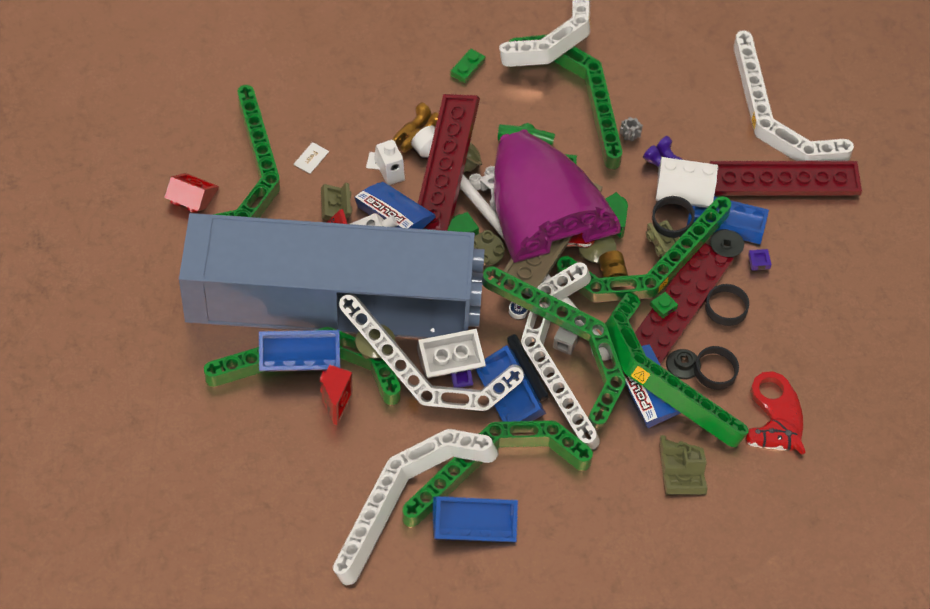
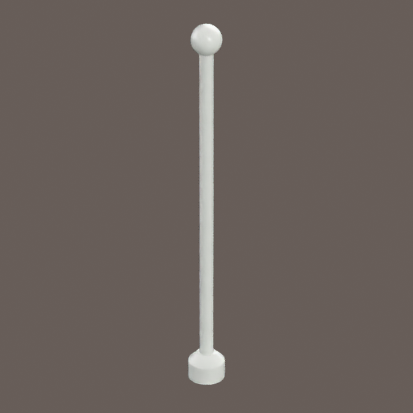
[411,126,611,361]

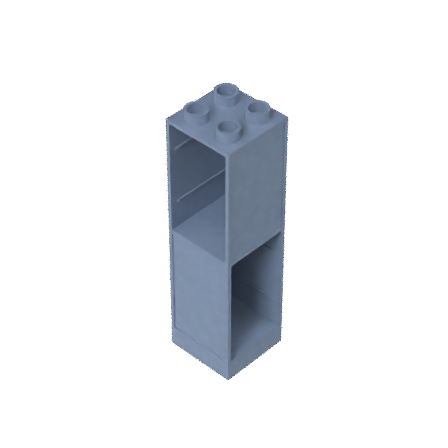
[179,213,485,339]

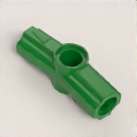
[498,123,555,146]

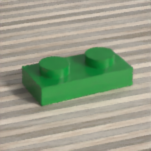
[450,48,486,83]

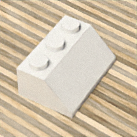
[656,157,718,208]
[417,329,486,378]

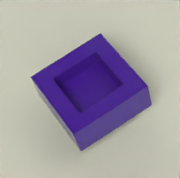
[748,249,772,270]

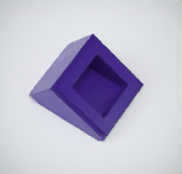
[450,370,473,388]

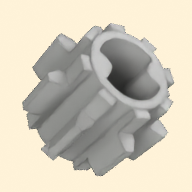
[619,117,643,141]

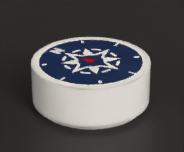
[509,302,528,319]

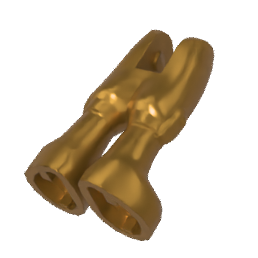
[392,102,439,153]

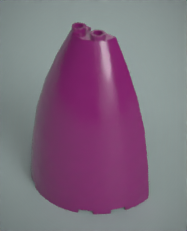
[494,129,621,263]

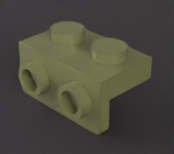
[321,183,352,220]
[645,220,684,257]

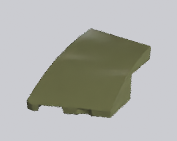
[660,435,708,494]

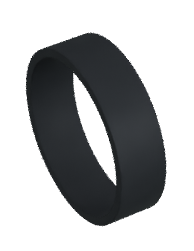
[652,196,695,238]
[705,284,749,326]
[694,346,739,390]

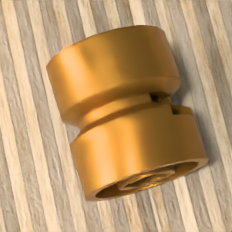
[599,250,628,278]

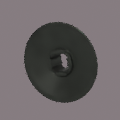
[710,229,744,257]
[666,349,701,380]

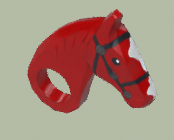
[745,371,806,454]

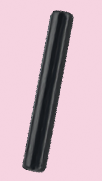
[507,334,548,402]

